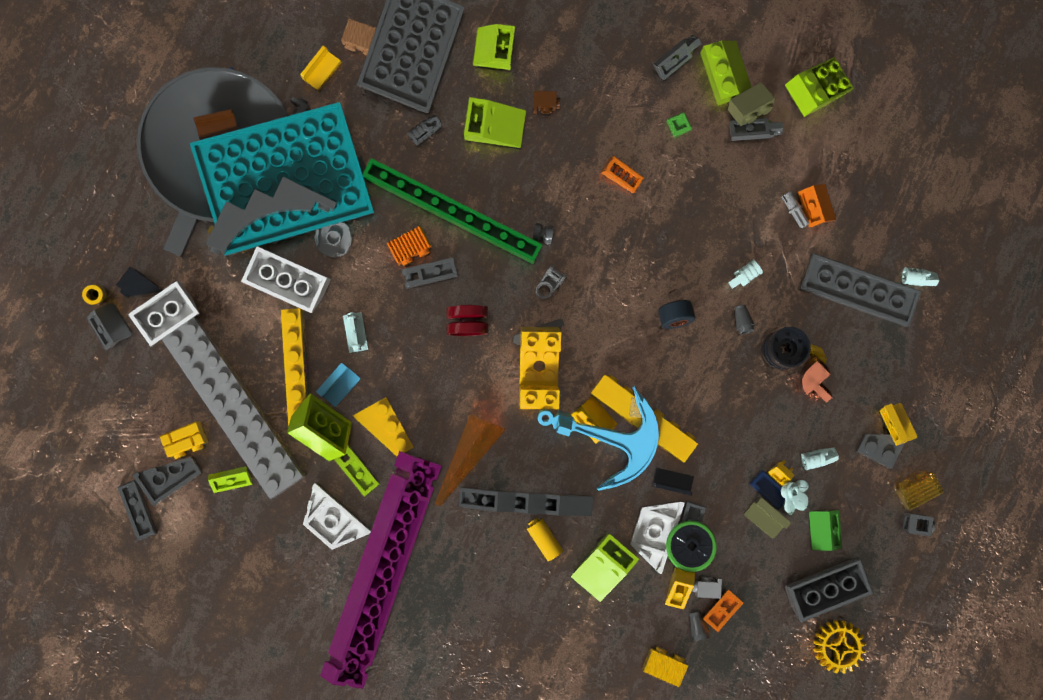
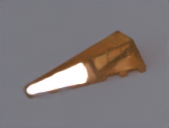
[435,415,505,506]

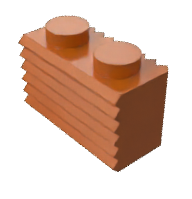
[387,225,432,266]

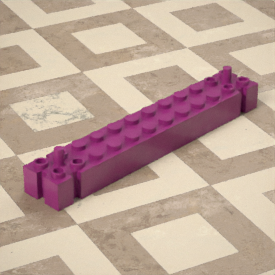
[320,451,442,689]

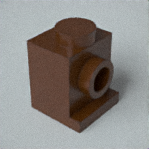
[533,91,560,114]

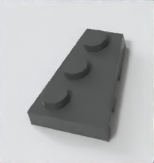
[132,457,203,506]

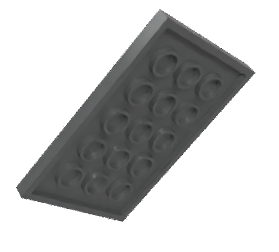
[356,0,465,113]

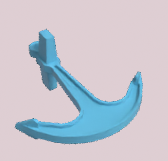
[538,386,659,491]

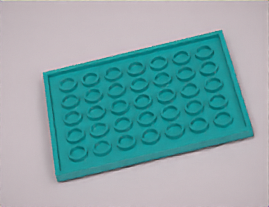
[189,102,374,256]

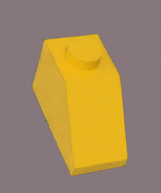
[665,566,695,609]

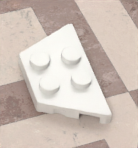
[303,483,371,550]
[630,502,685,574]

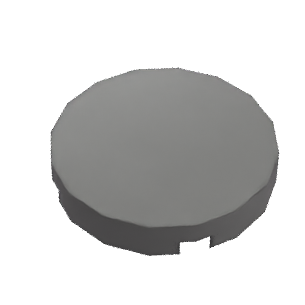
[314,222,353,258]

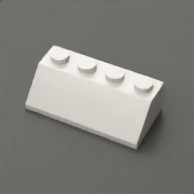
[241,247,331,313]

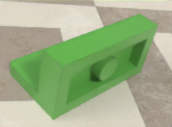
[809,510,842,551]

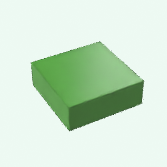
[667,112,692,138]

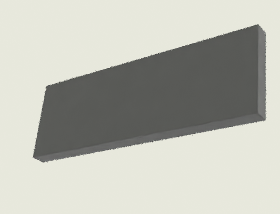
[800,253,921,327]

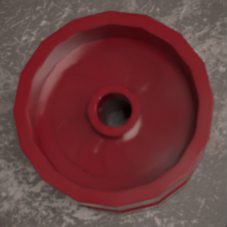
[446,305,489,336]

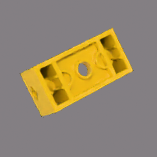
[519,327,561,409]

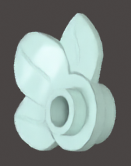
[781,480,809,516]

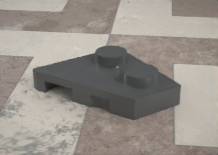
[856,434,905,469]

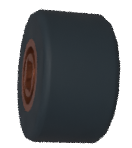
[658,300,696,329]

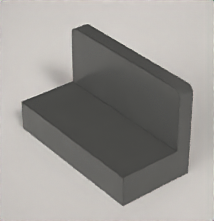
[87,303,132,350]

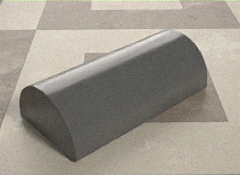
[785,557,873,622]

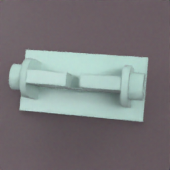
[343,312,368,353]

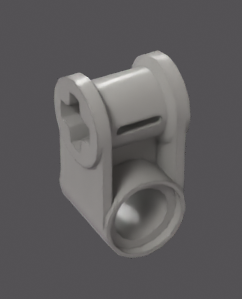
[535,264,568,301]

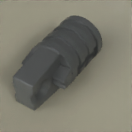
[407,115,442,146]

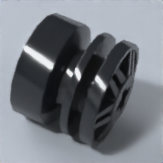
[762,327,811,370]

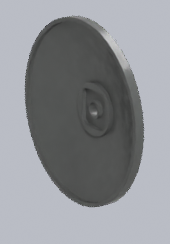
[137,67,288,222]

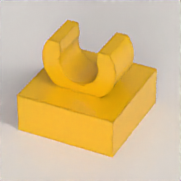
[767,460,794,486]

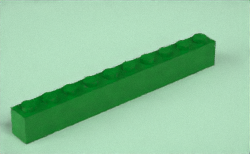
[362,158,543,265]

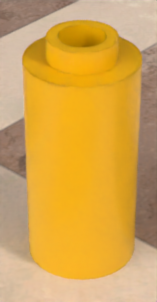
[82,284,107,305]
[527,517,564,562]

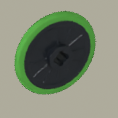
[666,520,717,572]

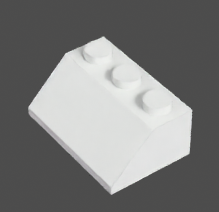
[128,281,199,346]

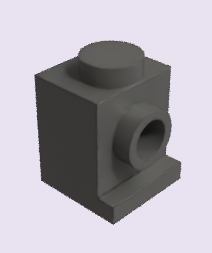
[902,513,935,537]

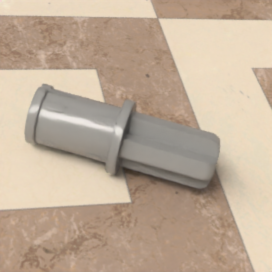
[781,191,809,228]

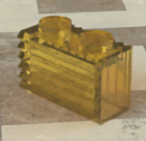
[895,470,944,511]

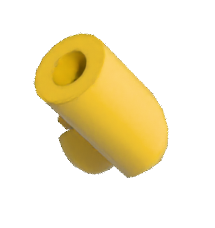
[810,344,827,364]

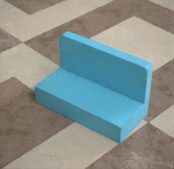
[316,363,360,407]

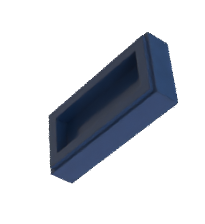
[749,470,785,510]

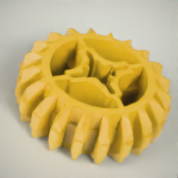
[813,620,867,674]

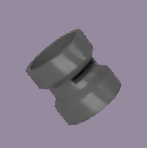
[533,223,554,245]

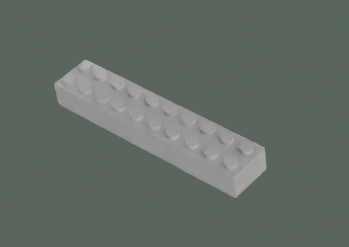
[162,317,306,499]

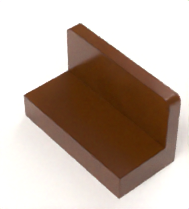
[193,109,238,140]

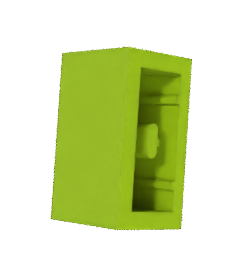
[473,24,515,70]

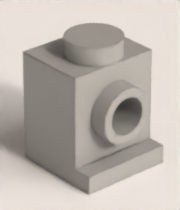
[692,576,722,599]

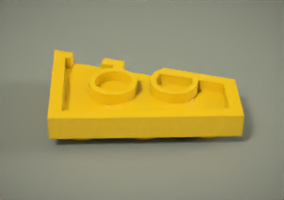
[353,397,414,456]

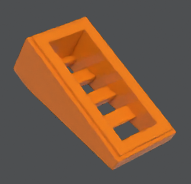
[600,156,644,193]

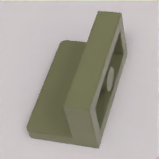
[744,497,791,539]

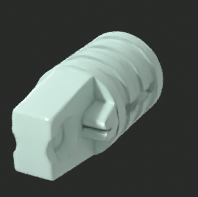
[728,259,763,289]
[901,267,939,286]
[801,447,839,470]

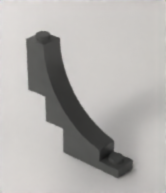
[206,177,337,255]
[459,488,593,516]

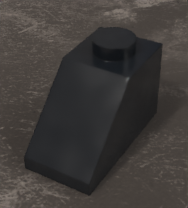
[116,267,163,298]

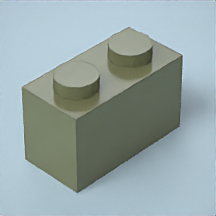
[728,82,775,126]

